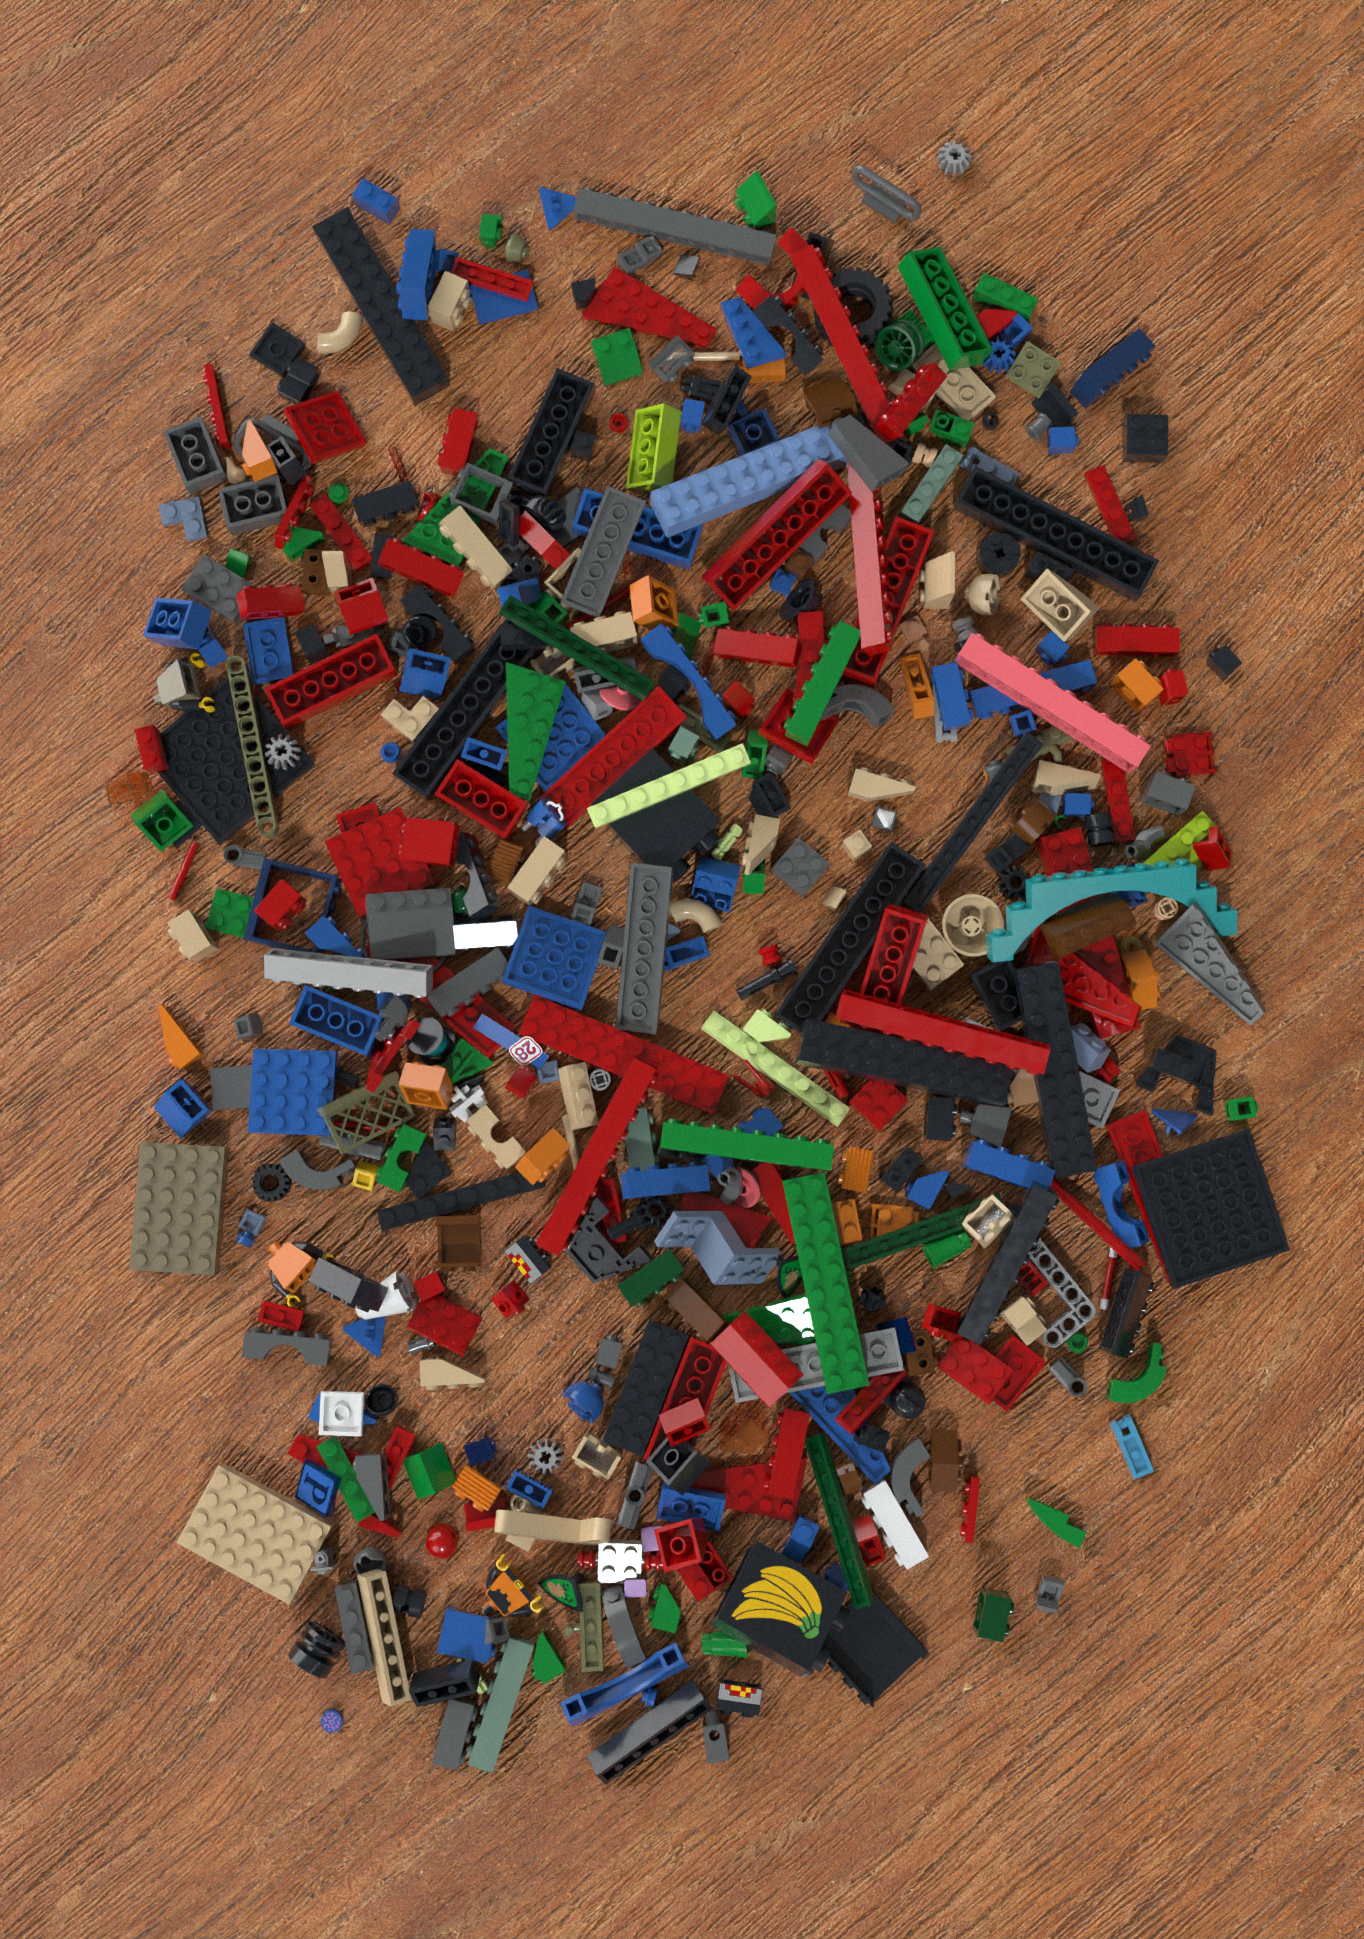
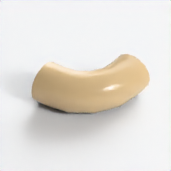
[317,312,362,354]
[670,898,723,933]

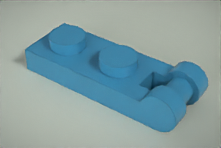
[1109,1415,1154,1479]

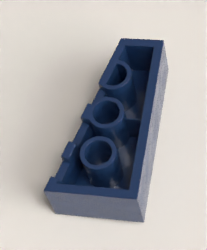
[1070,328,1155,409]

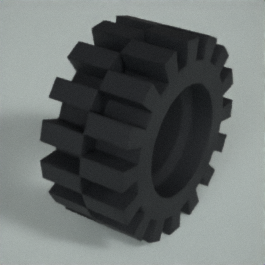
[251,1164,292,1202]

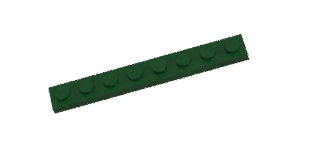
[499,595,654,701]
[841,1193,1004,1270]
[805,1433,876,1609]

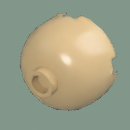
[965,574,1000,616]

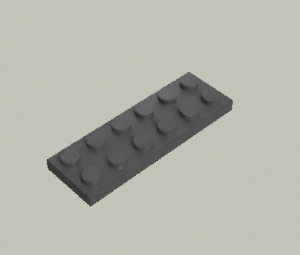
[561,486,646,618]

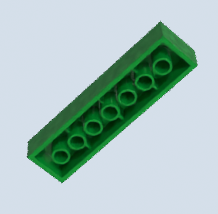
[660,1118,834,1171]

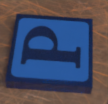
[295,1458,341,1518]

